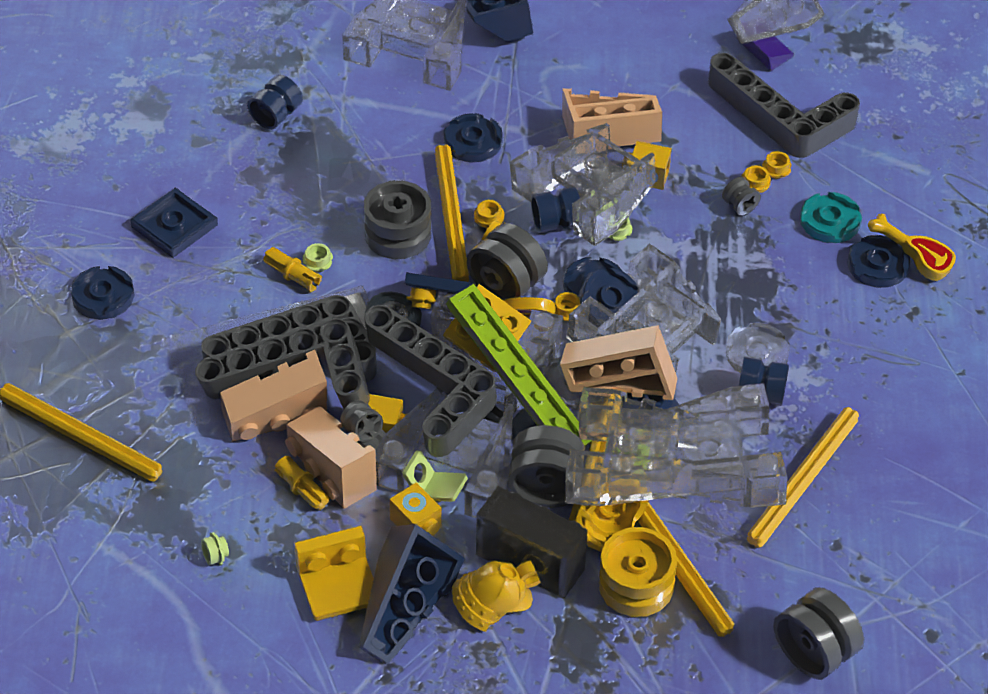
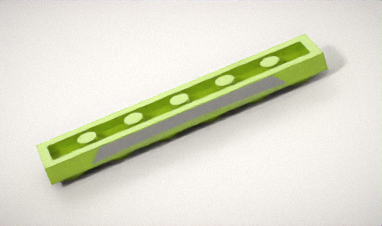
[446,284,592,447]

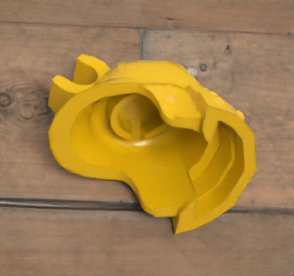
[576,471,649,552]
[452,561,541,632]

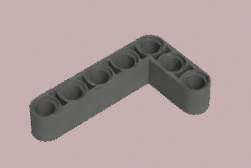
[708,53,860,158]
[201,295,377,382]
[364,305,497,457]
[195,318,370,409]

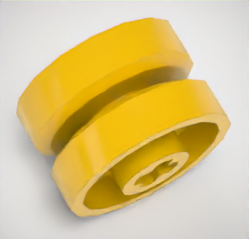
[599,527,677,617]

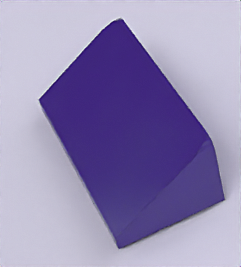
[735,21,794,71]

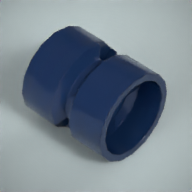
[247,75,303,130]
[531,187,583,233]
[737,357,789,406]

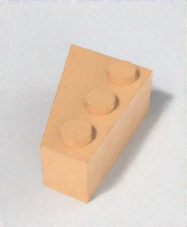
[562,88,662,151]
[560,325,678,400]
[220,349,327,442]
[285,406,377,509]

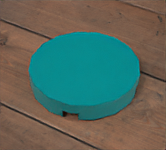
[800,192,862,243]

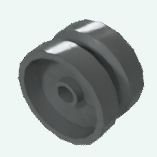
[364,181,431,259]
[467,223,548,300]
[508,425,585,508]
[773,587,864,680]

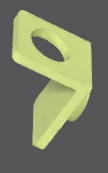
[402,450,468,502]

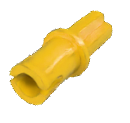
[263,247,322,292]
[274,456,329,510]

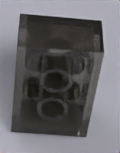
[476,486,588,599]

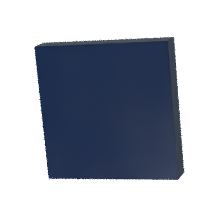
[130,187,218,258]
[405,272,477,294]

